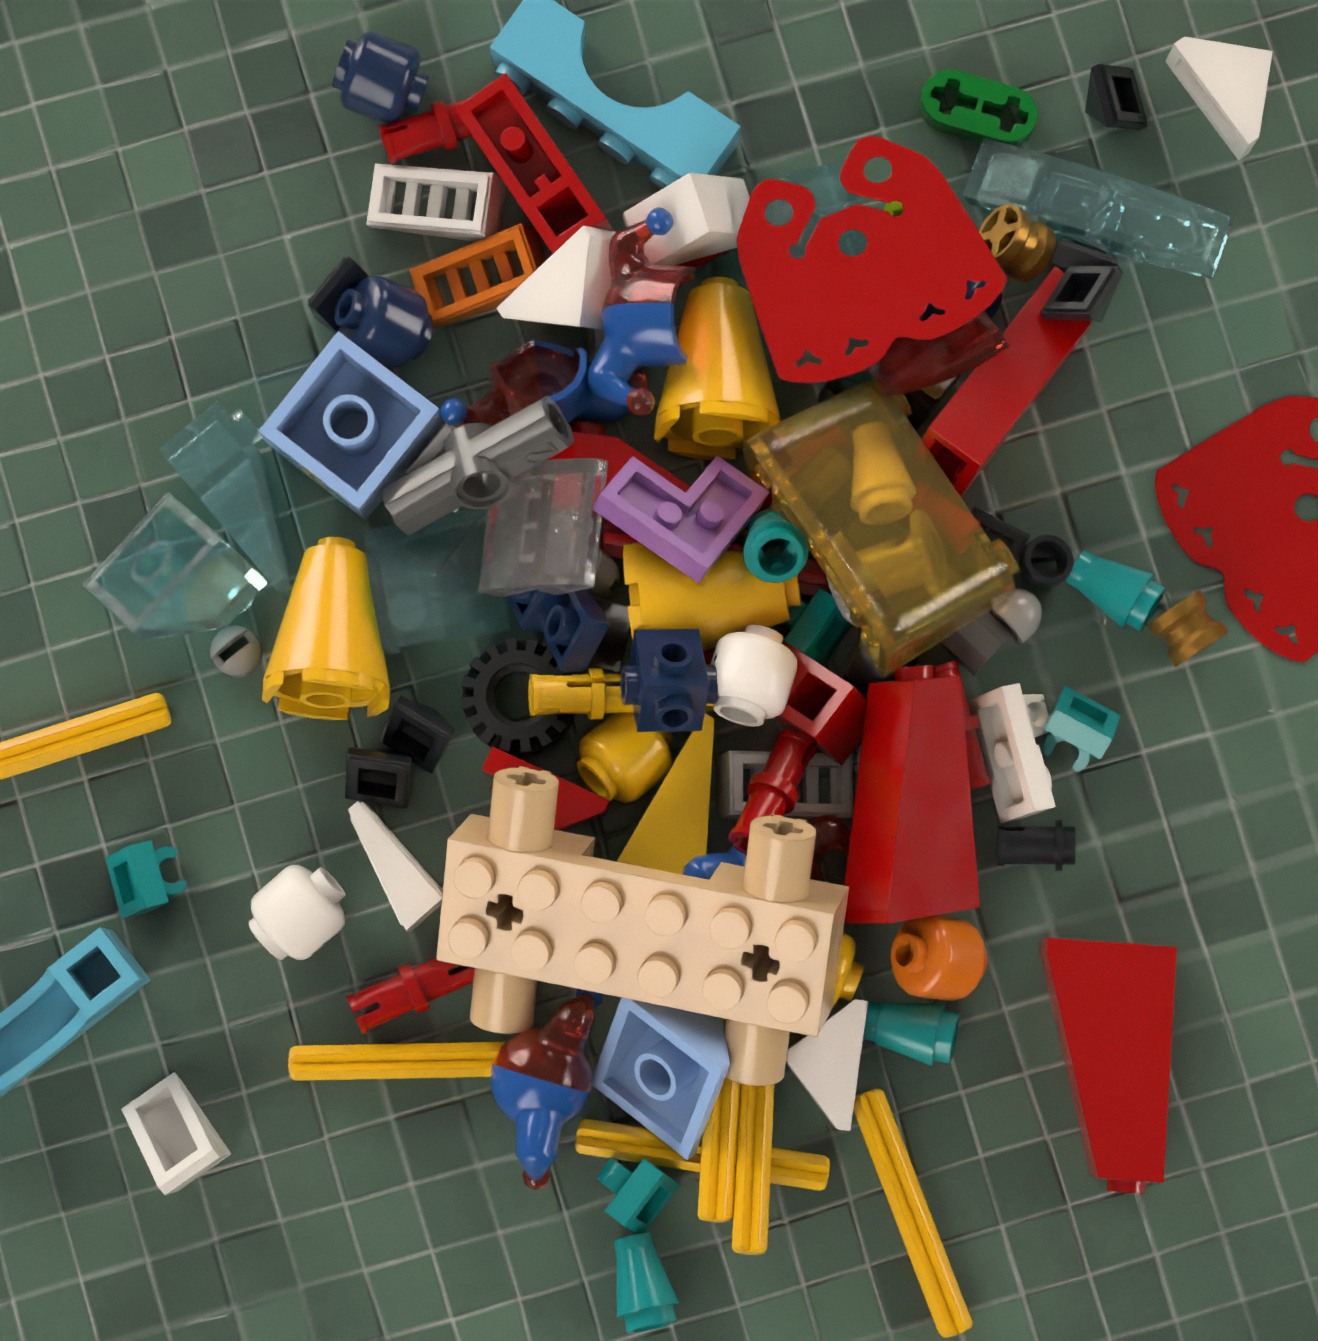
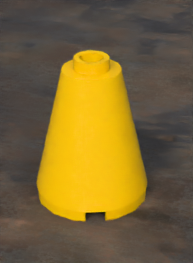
[654,277,782,460]
[262,537,391,720]
[623,542,801,651]

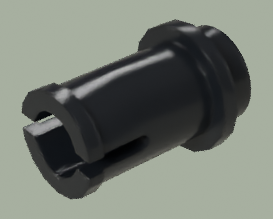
[997,820,1076,871]

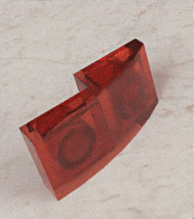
[867,311,1009,396]

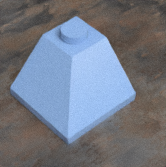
[590,998,730,1160]

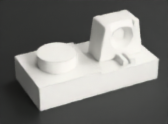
[968,683,1056,824]

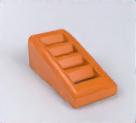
[409,223,546,329]

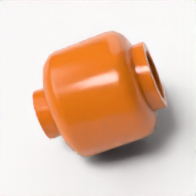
[890,915,987,1001]

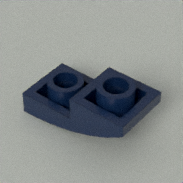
[505,542,610,674]

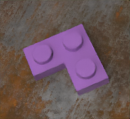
[592,456,769,584]

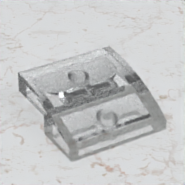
[478,458,608,598]

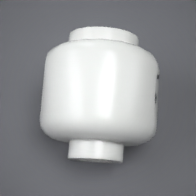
[710,625,797,727]
[249,865,346,960]

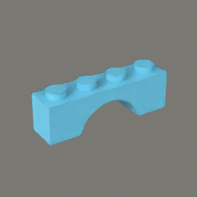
[490,0,741,190]
[0,927,151,1098]

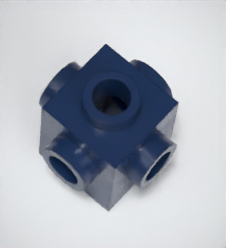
[620,629,718,732]

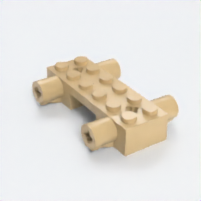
[436,766,849,1086]

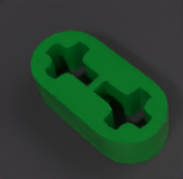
[919,69,1038,150]

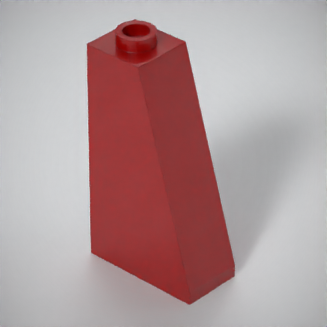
[904,266,1094,507]
[844,665,980,924]
[1039,937,1177,1194]

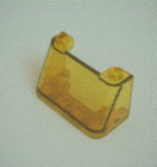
[743,377,1019,677]

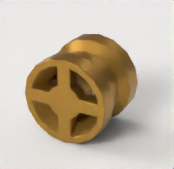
[979,203,1056,283]
[1146,590,1229,668]

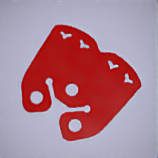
[736,136,1007,383]
[1155,396,1318,663]

